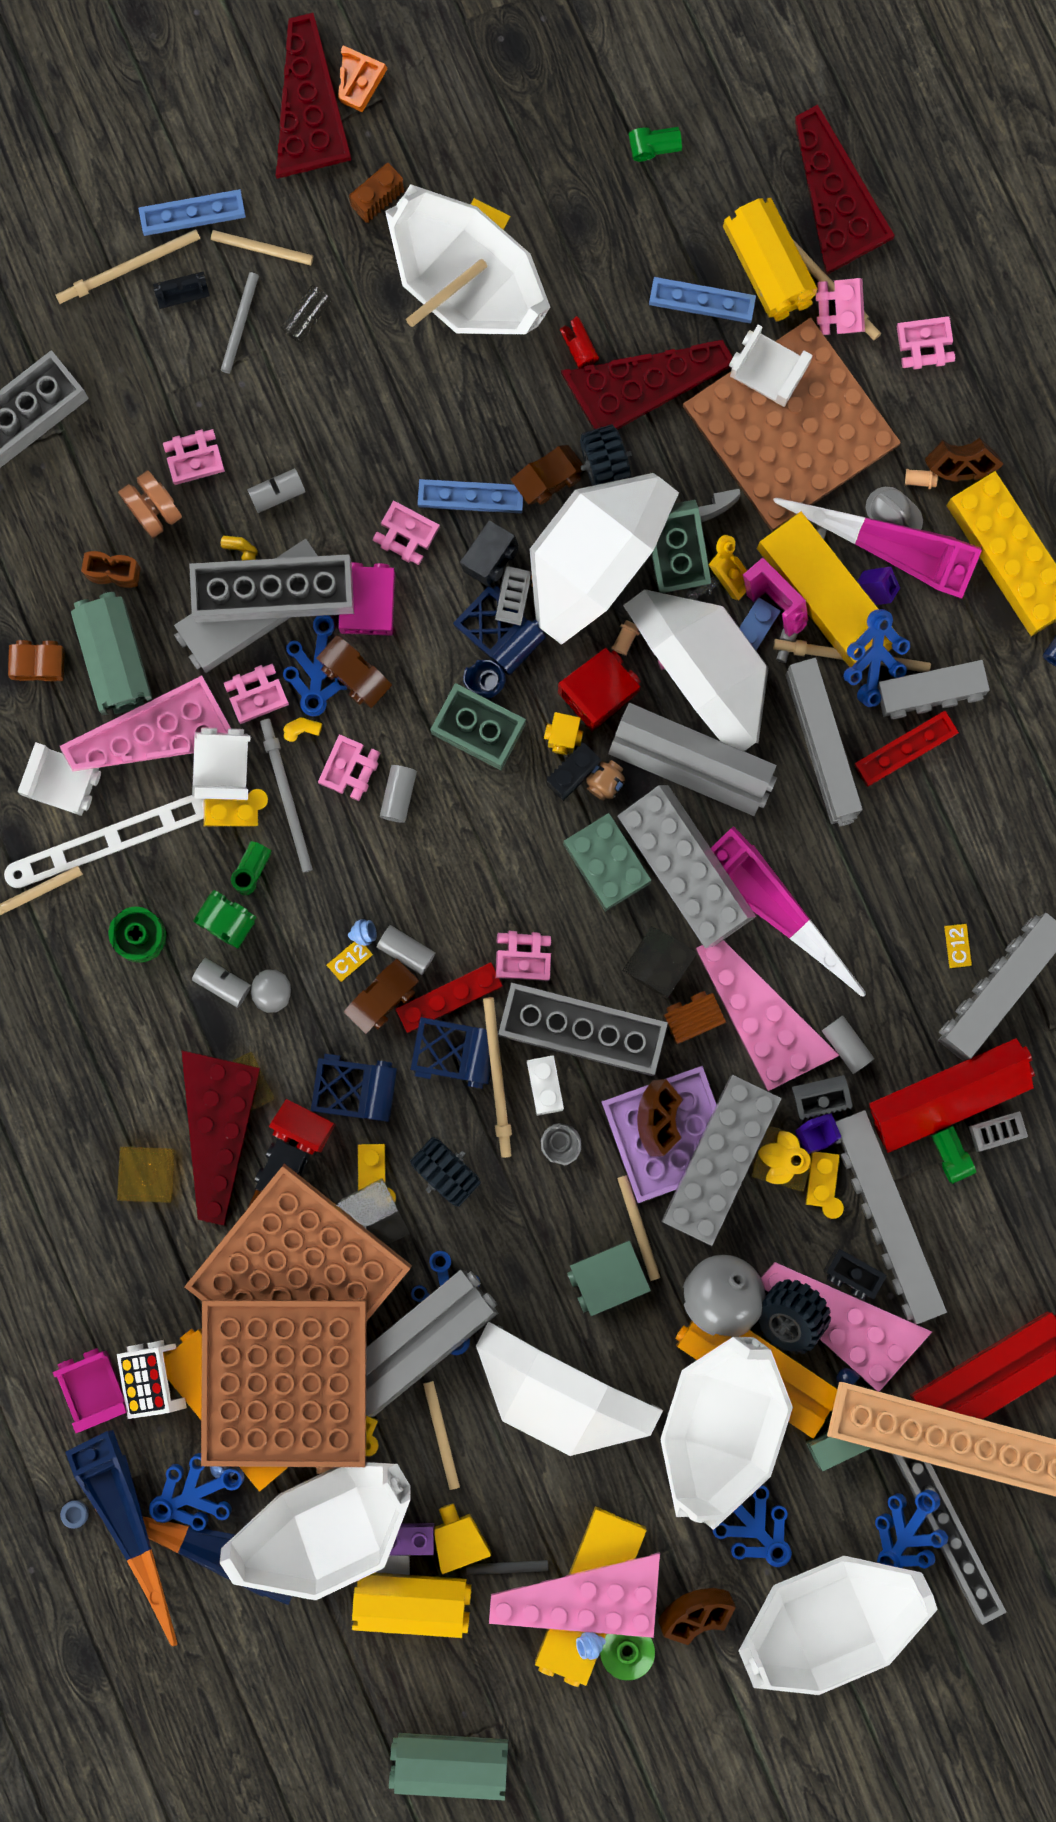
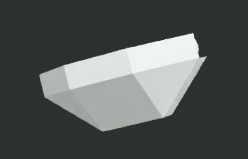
[385,184,550,334]
[530,473,679,645]
[623,589,769,751]
[476,1321,663,1456]
[660,1337,793,1530]
[220,1462,410,1600]
[739,1556,938,1695]

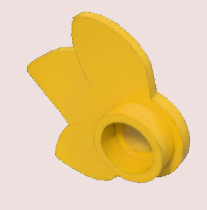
[758,1131,811,1184]

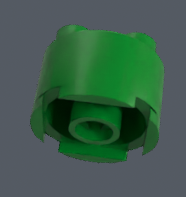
[193,890,257,949]
[108,907,166,963]

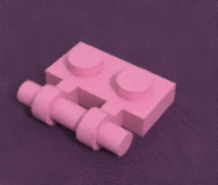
[815,278,865,335]
[897,317,955,370]
[163,429,225,485]
[373,500,440,565]
[224,664,289,724]
[318,734,381,801]
[496,931,551,981]

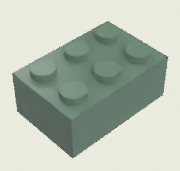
[651,500,711,593]
[430,683,526,771]
[563,813,651,912]

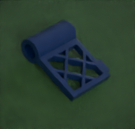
[453,586,546,676]
[410,1017,499,1089]
[311,1054,397,1122]

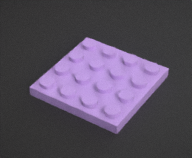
[601,1066,716,1203]

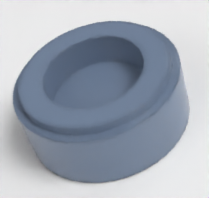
[60,1500,89,1528]

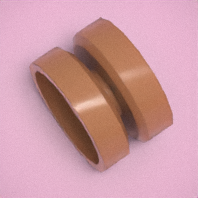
[118,470,182,539]

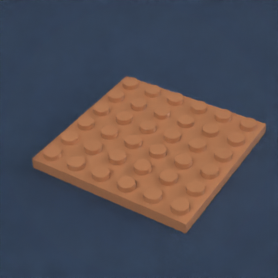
[683,318,901,532]
[184,1163,412,1322]
[201,1300,367,1467]

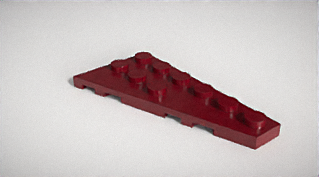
[276,13,351,179]
[794,105,895,275]
[561,340,733,430]
[181,1050,261,1225]

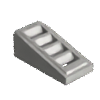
[495,566,531,626]
[968,1111,1028,1152]

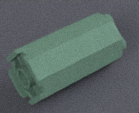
[71,592,153,715]
[389,1733,508,1800]

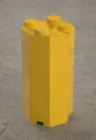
[723,198,817,322]
[352,1572,472,1638]

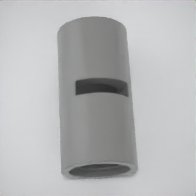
[247,468,305,513]
[379,765,417,823]
[377,925,436,975]
[192,958,251,1008]
[822,1015,875,1074]

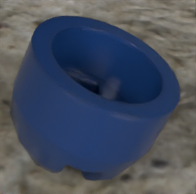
[837,1368,860,1385]

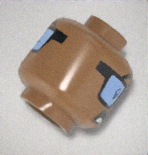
[586,760,625,801]

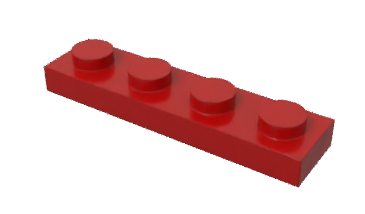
[854,711,959,787]
[396,962,503,1033]

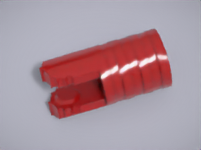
[560,316,599,369]

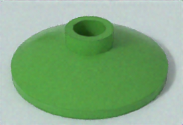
[600,1634,655,1681]

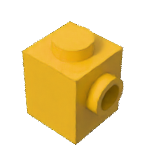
[544,712,583,755]

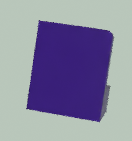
[857,567,900,605]
[795,1113,841,1154]

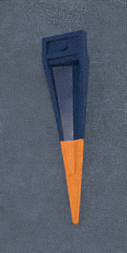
[65,1430,177,1646]
[95,1509,292,1605]

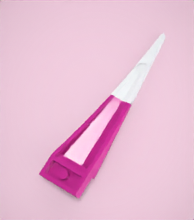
[773,498,982,598]
[711,826,866,996]

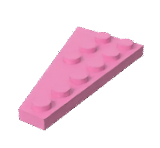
[60,676,231,771]
[696,940,839,1091]
[761,1262,932,1392]
[489,1552,660,1638]

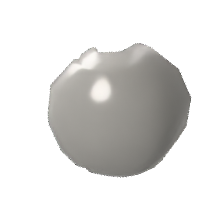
[251,970,291,1013]
[541,1123,581,1166]

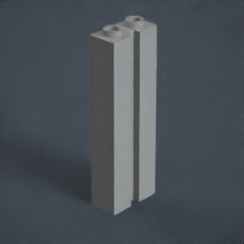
[174,539,317,673]
[785,658,863,827]
[608,703,777,816]
[366,1270,499,1417]

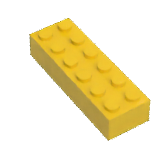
[946,471,1056,636]

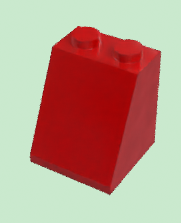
[558,648,641,732]

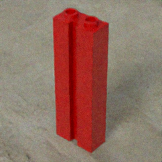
[869,1038,1035,1153]
[910,1311,1056,1419]

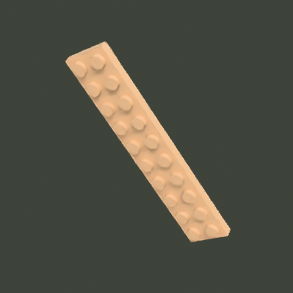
[827,1382,1056,1497]

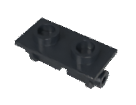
[153,272,210,309]

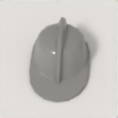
[866,486,923,530]

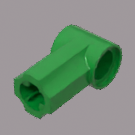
[629,127,682,162]
[231,841,272,895]
[931,1126,976,1184]

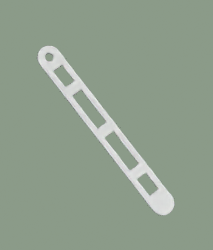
[4,795,207,888]

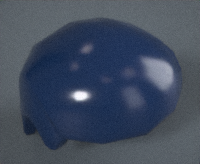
[463,660,506,699]

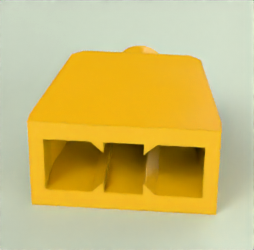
[434,1503,491,1574]

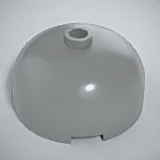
[683,1255,766,1338]

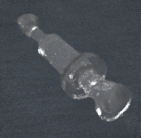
[687,575,721,601]

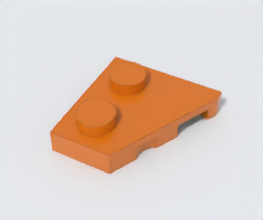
[338,45,387,112]

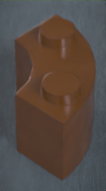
[924,437,1004,482]
[510,445,586,505]
[316,635,392,708]
[344,959,419,1034]
[637,1079,683,1156]
[658,1588,736,1645]

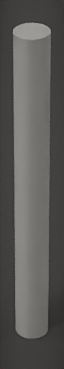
[221,272,259,374]

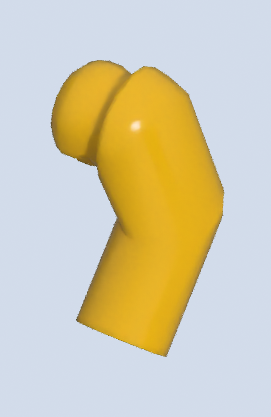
[221,536,258,561]
[283,718,323,742]

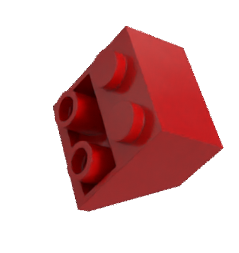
[269,1099,336,1155]

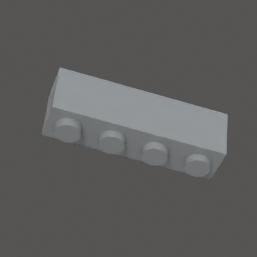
[877,660,990,719]

